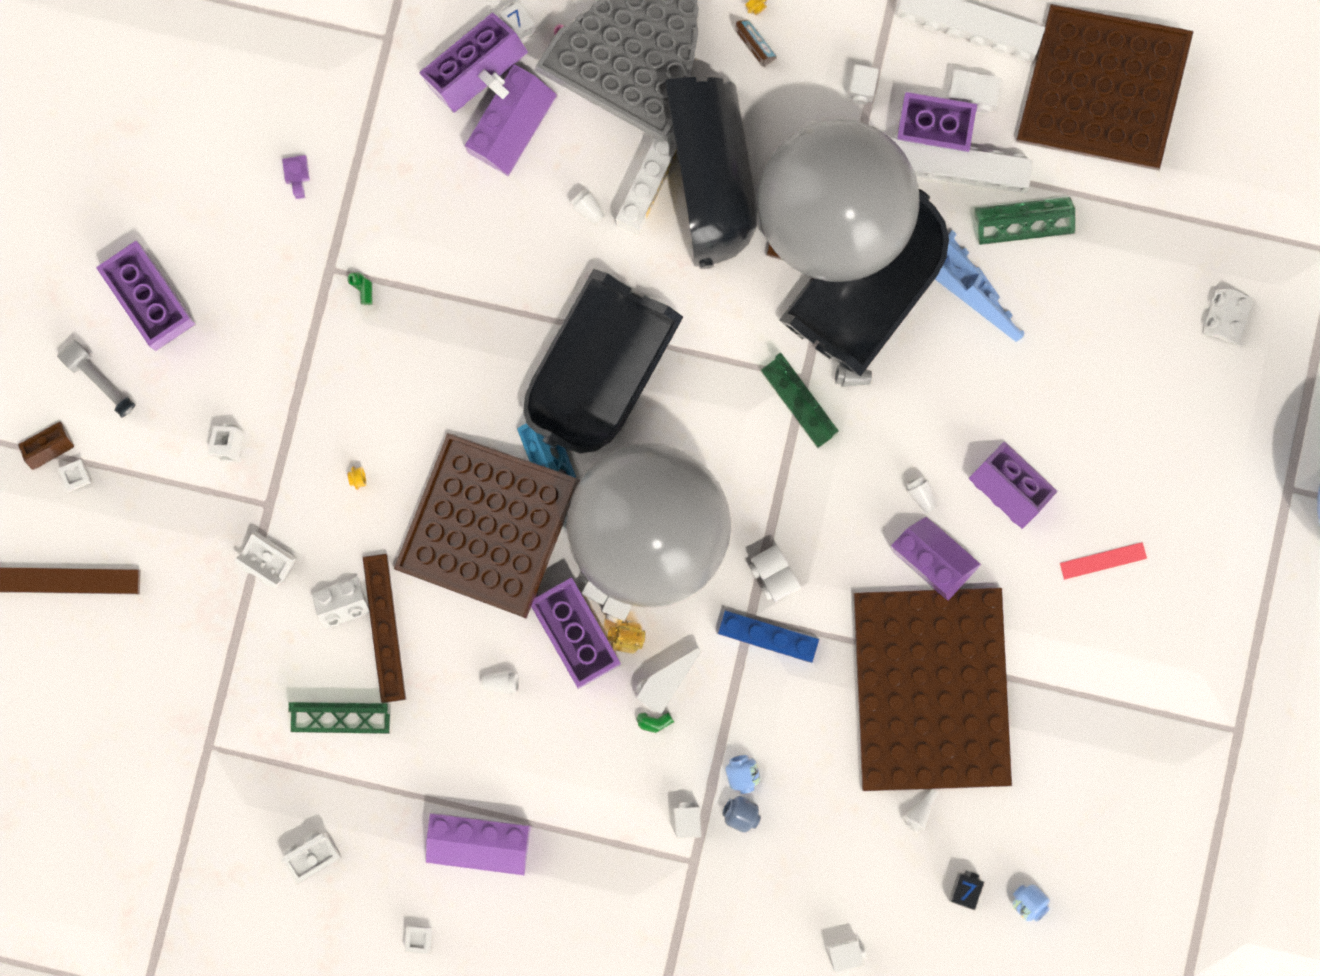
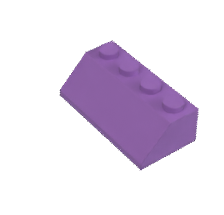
[465,64,557,176]
[426,813,531,876]

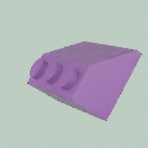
[897,92,977,152]
[968,441,1058,529]
[891,517,981,601]

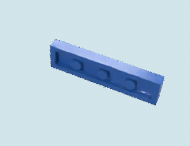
[718,611,819,663]

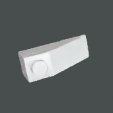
[635,648,701,715]

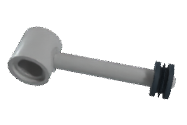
[57,339,136,418]

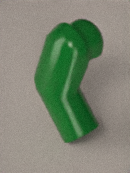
[347,272,373,305]
[636,712,674,733]

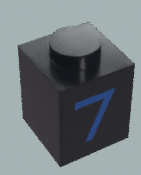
[948,870,984,911]

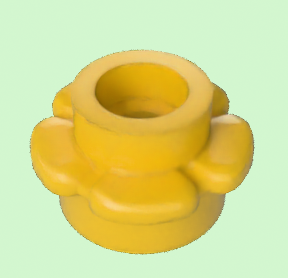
[745,0,767,15]
[347,466,367,490]

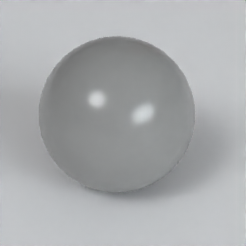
[758,119,920,282]
[567,443,731,607]

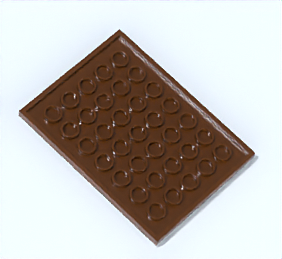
[854,588,1012,791]

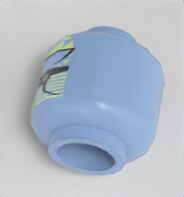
[725,755,761,794]
[1012,884,1050,922]

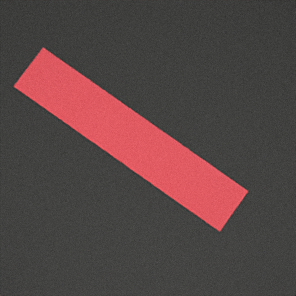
[1060,542,1147,580]

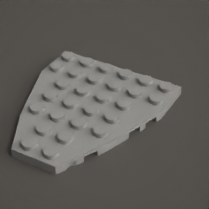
[535,0,698,142]

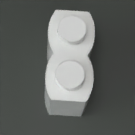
[949,70,1002,114]
[749,544,801,603]

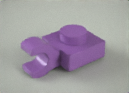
[282,155,310,199]

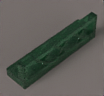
[974,197,1075,245]
[760,353,839,449]
[288,702,391,734]

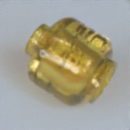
[607,620,646,654]

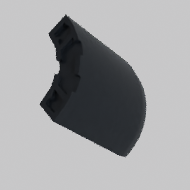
[665,77,757,269]
[779,189,949,377]
[523,269,683,454]

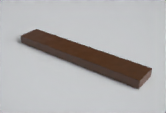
[362,554,407,703]
[0,568,141,595]

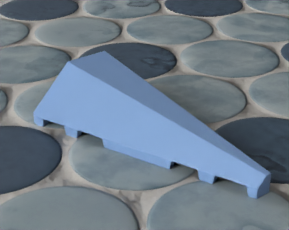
[935,229,1025,342]

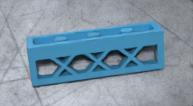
[517,423,576,478]

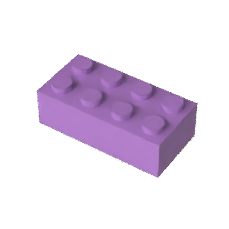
[419,12,528,113]
[96,240,196,352]
[531,577,621,689]

